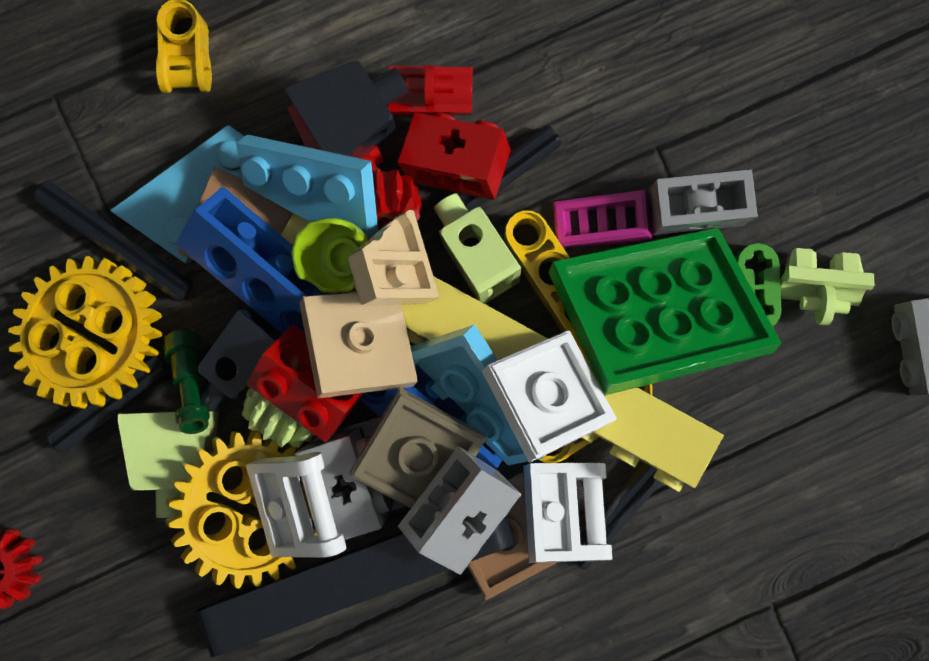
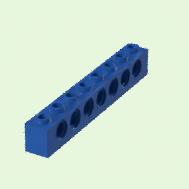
[175,186,502,469]

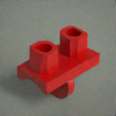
[388,64,473,116]

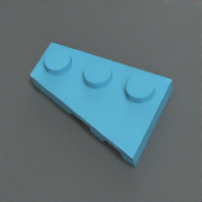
[110,125,244,265]
[236,135,378,240]
[410,324,545,465]

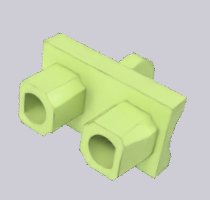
[780,248,875,326]

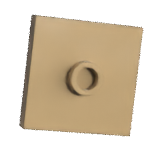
[299,292,418,398]

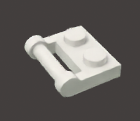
[246,452,347,558]
[524,463,613,563]

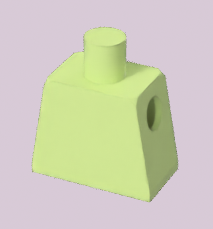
[434,194,521,304]
[118,411,219,518]

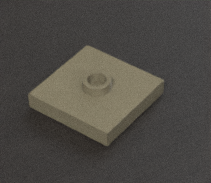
[350,387,487,508]

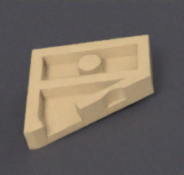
[348,210,440,306]

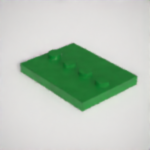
[548,228,782,396]

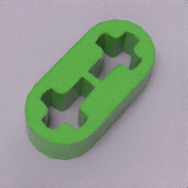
[735,243,781,326]

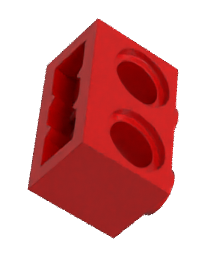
[246,324,364,443]

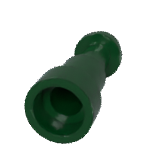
[162,330,210,434]

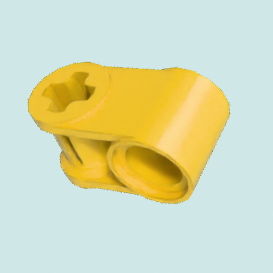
[156,0,212,93]

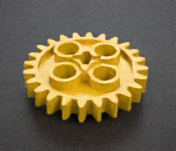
[8,256,163,409]
[166,431,317,589]

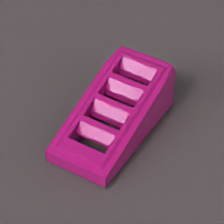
[553,190,653,248]

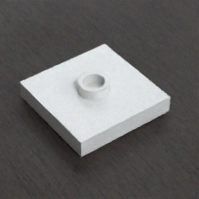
[482,331,617,463]

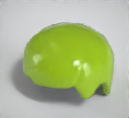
[291,218,368,294]

